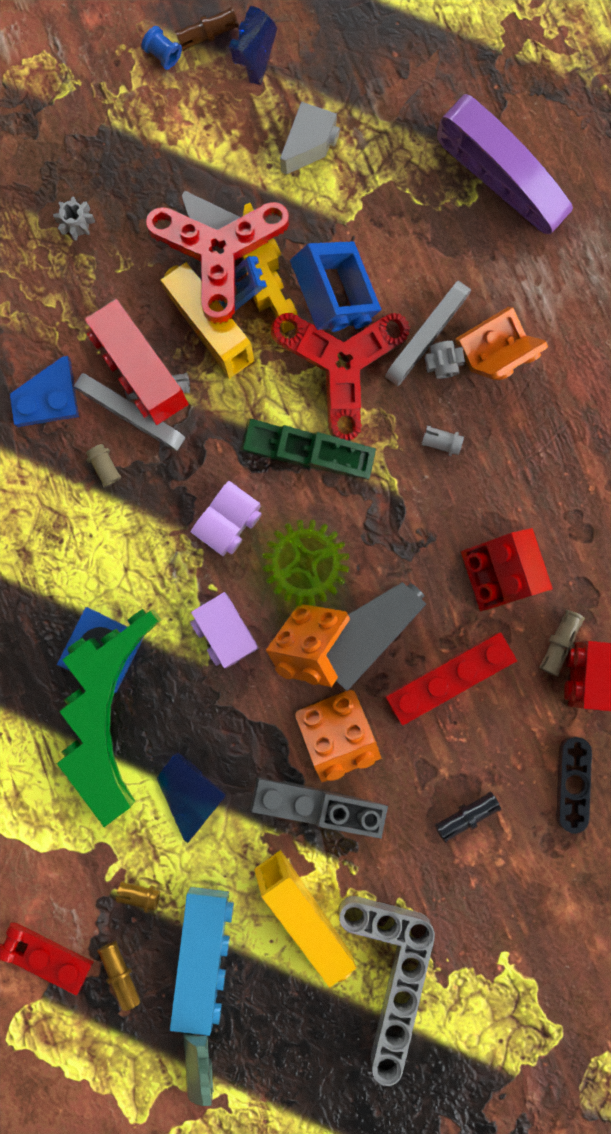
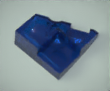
[229,6,277,85]
[156,753,226,843]

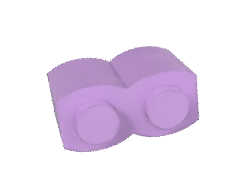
[190,481,262,557]

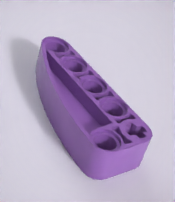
[437,94,573,235]

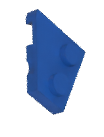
[10,355,79,427]

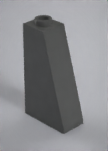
[326,582,426,691]

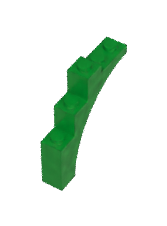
[56,609,162,827]

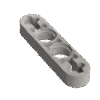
[385,280,471,387]
[73,373,185,451]

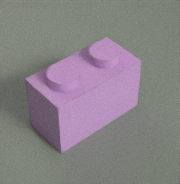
[190,592,260,668]

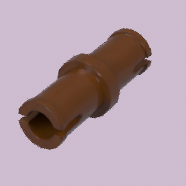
[175,7,239,51]

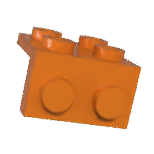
[455,306,548,381]
[266,604,350,687]
[295,690,382,783]

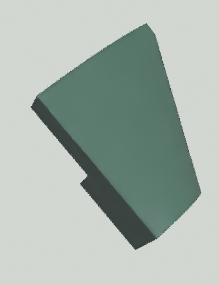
[183,1033,214,1106]

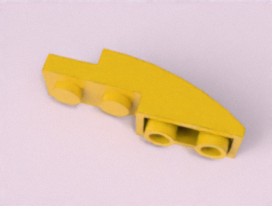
[243,203,298,333]

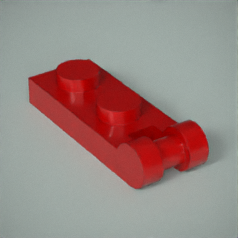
[0,923,94,996]

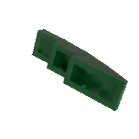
[240,418,376,480]

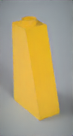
[161,262,255,379]
[254,850,357,988]

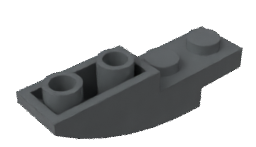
[250,778,388,839]

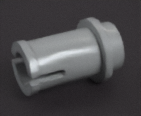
[422,426,464,457]

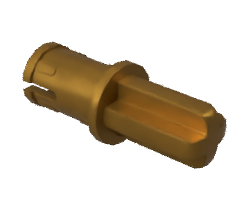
[97,941,140,1011]

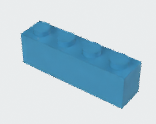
[170,887,234,1036]

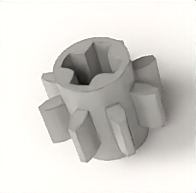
[53,197,95,240]
[425,341,465,379]

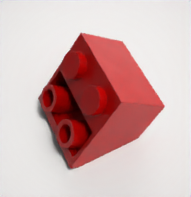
[461,528,553,612]

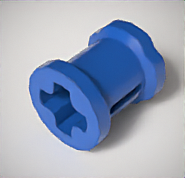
[141,26,182,70]

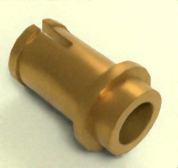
[116,881,160,913]

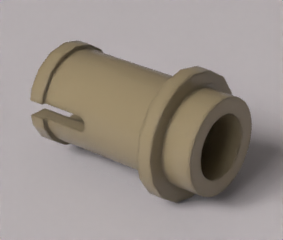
[86,444,121,487]

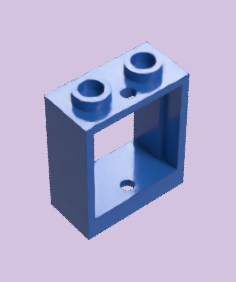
[290,241,382,332]

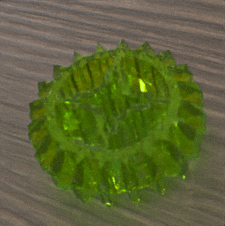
[263,520,349,606]

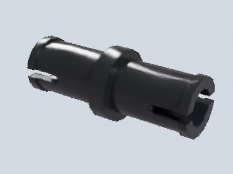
[434,791,501,843]

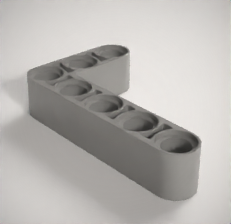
[339,896,435,1086]

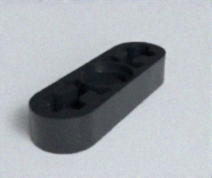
[556,736,592,834]

